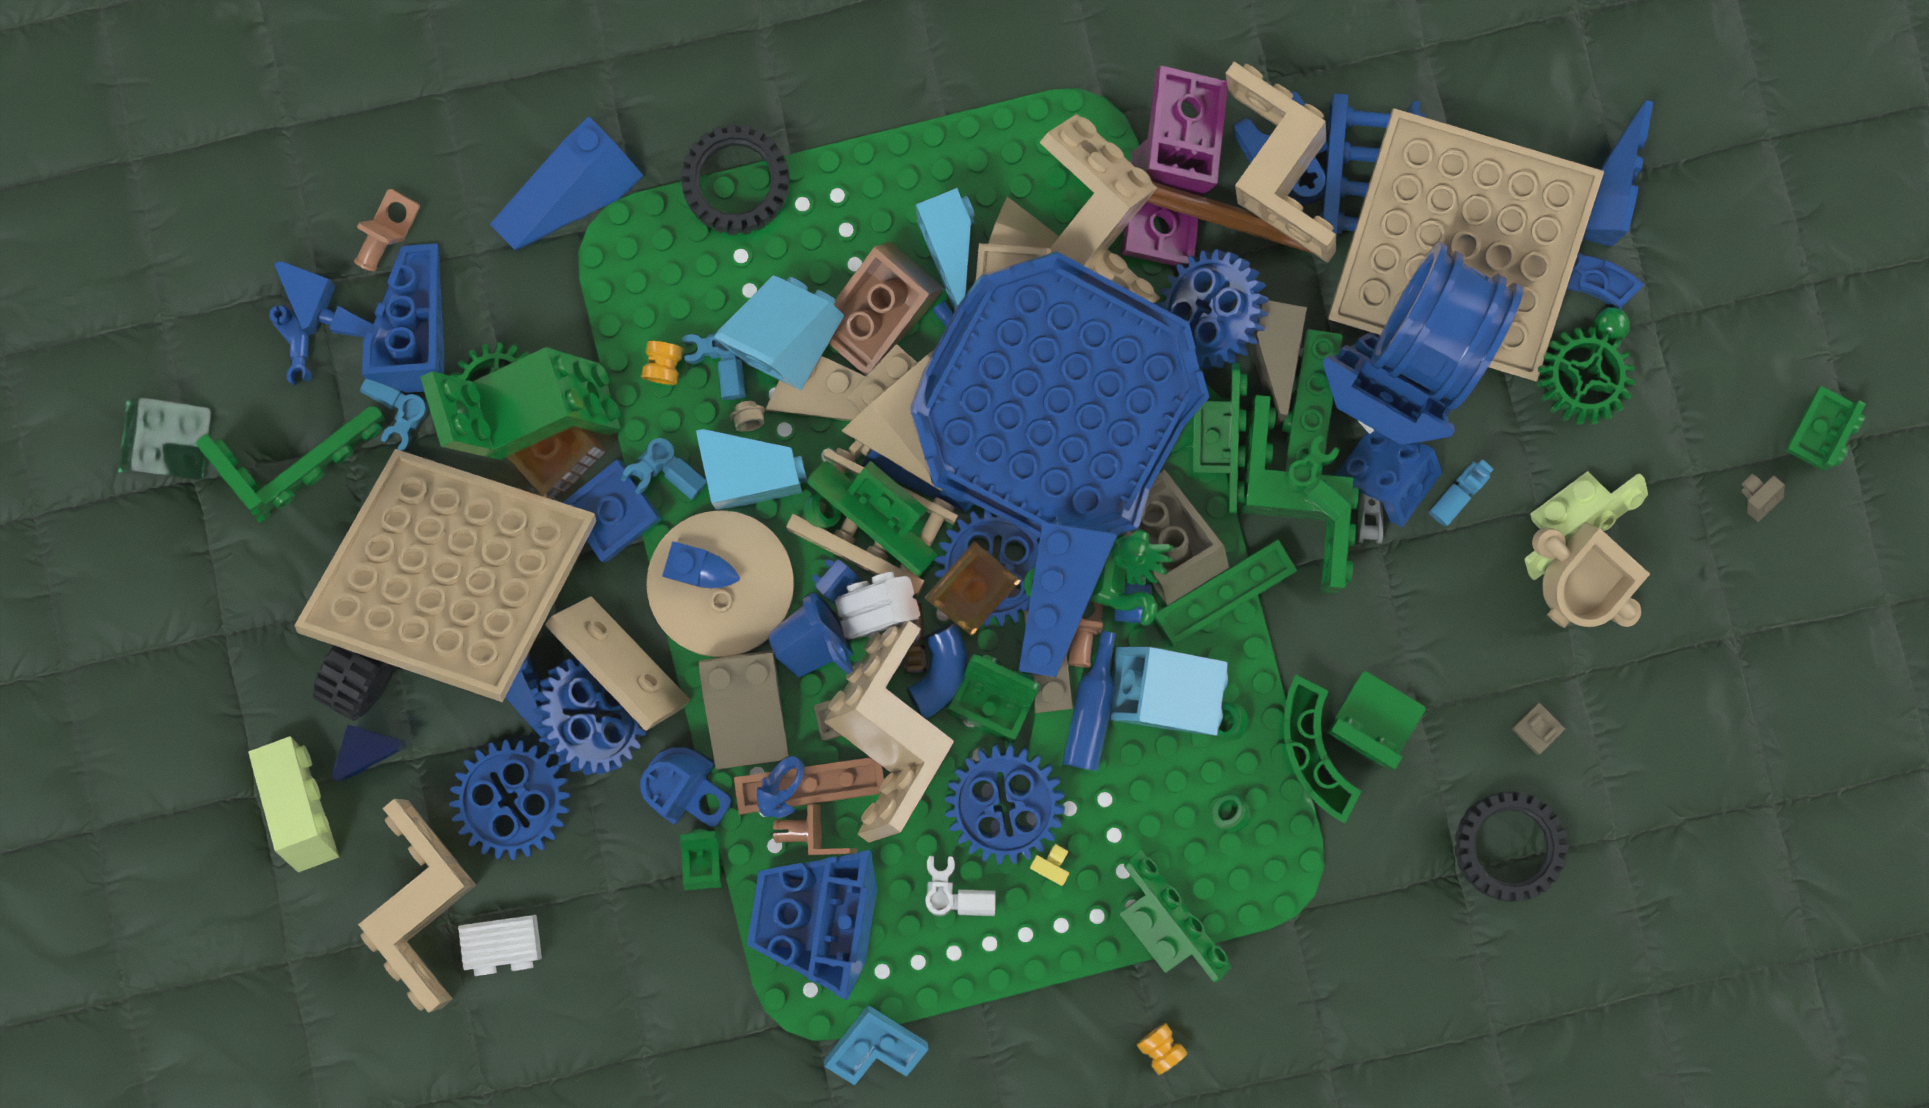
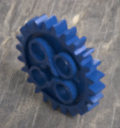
[1157,249,1269,370]
[935,509,1039,627]
[533,657,646,775]
[449,740,571,860]
[945,743,1065,864]

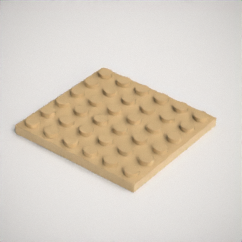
[1327,108,1604,382]
[295,449,596,702]

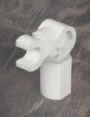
[925,856,996,916]

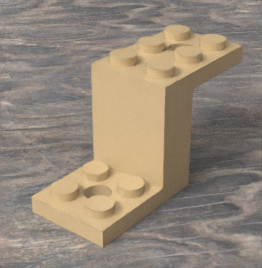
[1226,62,1336,263]
[1040,114,1160,304]
[824,620,954,843]
[358,799,476,1013]

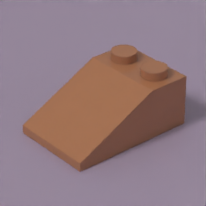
[829,242,944,376]

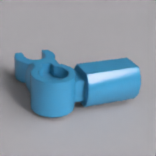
[682,333,746,400]
[360,379,430,452]
[620,438,707,500]
[1428,459,1494,527]

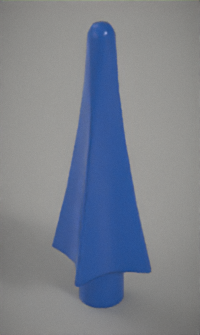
[318,306,373,338]

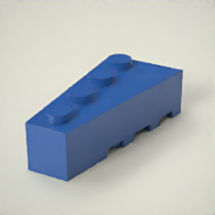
[1019,522,1118,677]

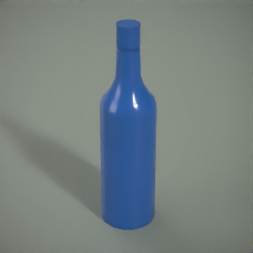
[1062,631,1116,771]

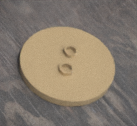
[647,511,794,657]

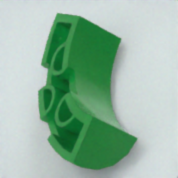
[1284,674,1362,824]

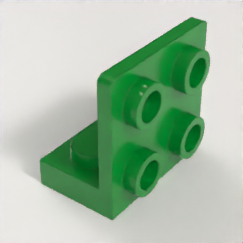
[1326,671,1426,771]

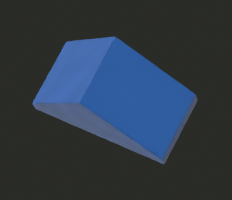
[274,261,336,336]

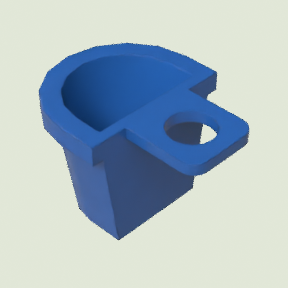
[768,592,854,678]
[640,747,732,827]

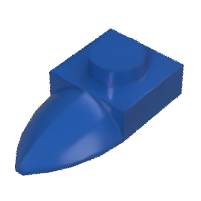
[662,541,740,589]

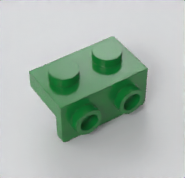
[1784,386,1866,471]

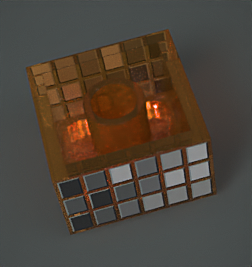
[507,426,607,501]

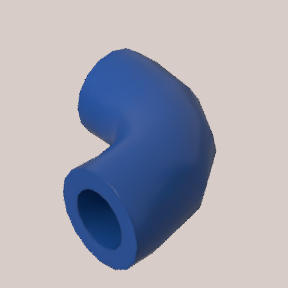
[906,622,968,719]

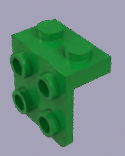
[947,654,1041,744]

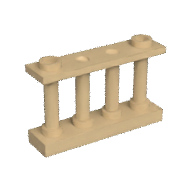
[786,448,958,597]

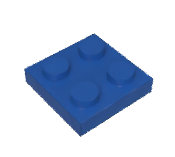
[562,460,663,562]

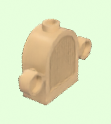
[1532,523,1650,628]

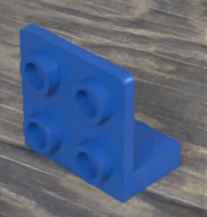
[1335,430,1442,527]

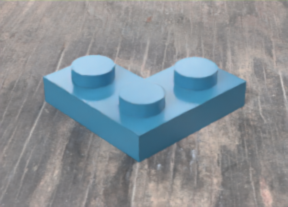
[824,1005,929,1085]

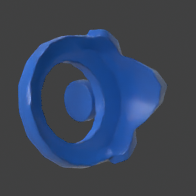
[756,756,804,818]

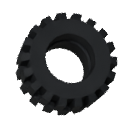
[313,645,396,721]

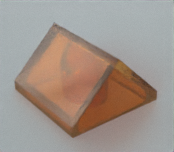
[925,541,1021,636]

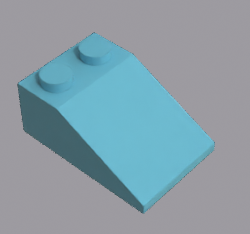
[916,188,975,312]

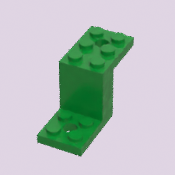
[420,347,621,460]
[1240,395,1359,594]

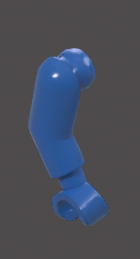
[269,305,312,386]

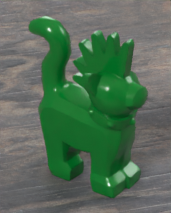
[1089,530,1174,626]

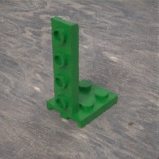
[195,406,386,524]

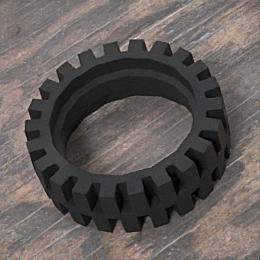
[681,124,790,235]
[1454,792,1568,902]

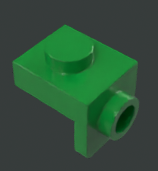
[679,829,721,890]

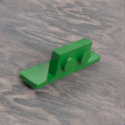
[1281,329,1343,475]
[1193,363,1247,513]
[806,461,937,576]
[1120,850,1231,983]

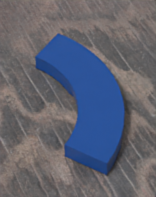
[1566,253,1644,309]

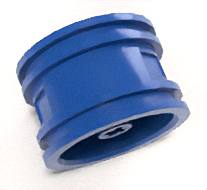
[1370,242,1523,410]

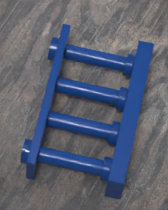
[1320,93,1425,237]

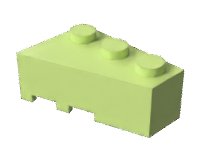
[248,736,340,873]

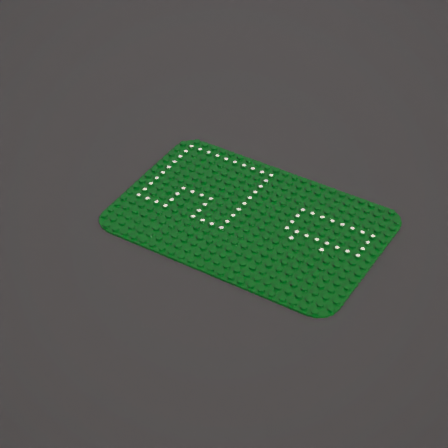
[578,88,1325,1041]

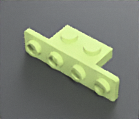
[1525,471,1648,580]

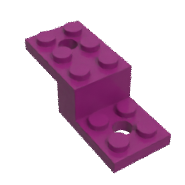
[1121,66,1228,267]

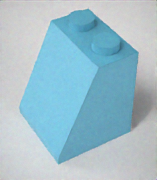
[714,275,844,391]
[696,429,807,511]
[1109,647,1228,735]

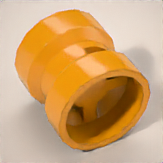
[641,341,683,385]
[1136,1023,1188,1075]

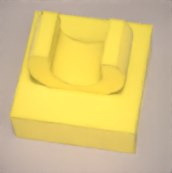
[1029,844,1069,886]

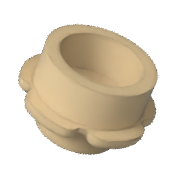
[730,401,765,432]

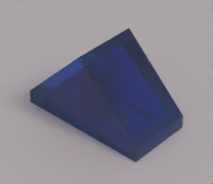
[332,725,408,782]

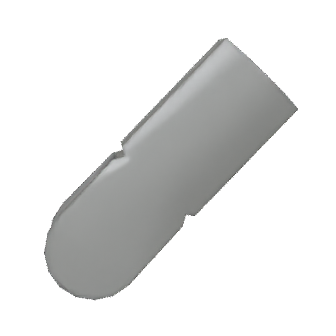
[1357,492,1383,543]

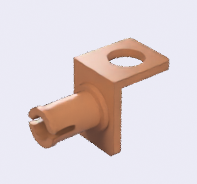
[354,189,420,272]
[1068,602,1103,667]
[773,804,857,855]

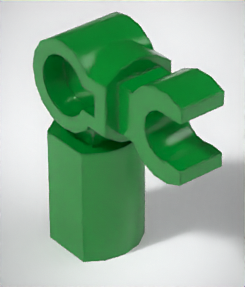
[1284,435,1351,522]

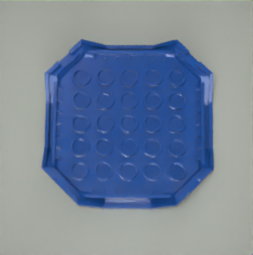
[910,251,1209,538]

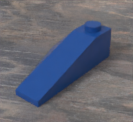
[1583,100,1653,247]
[362,243,445,393]

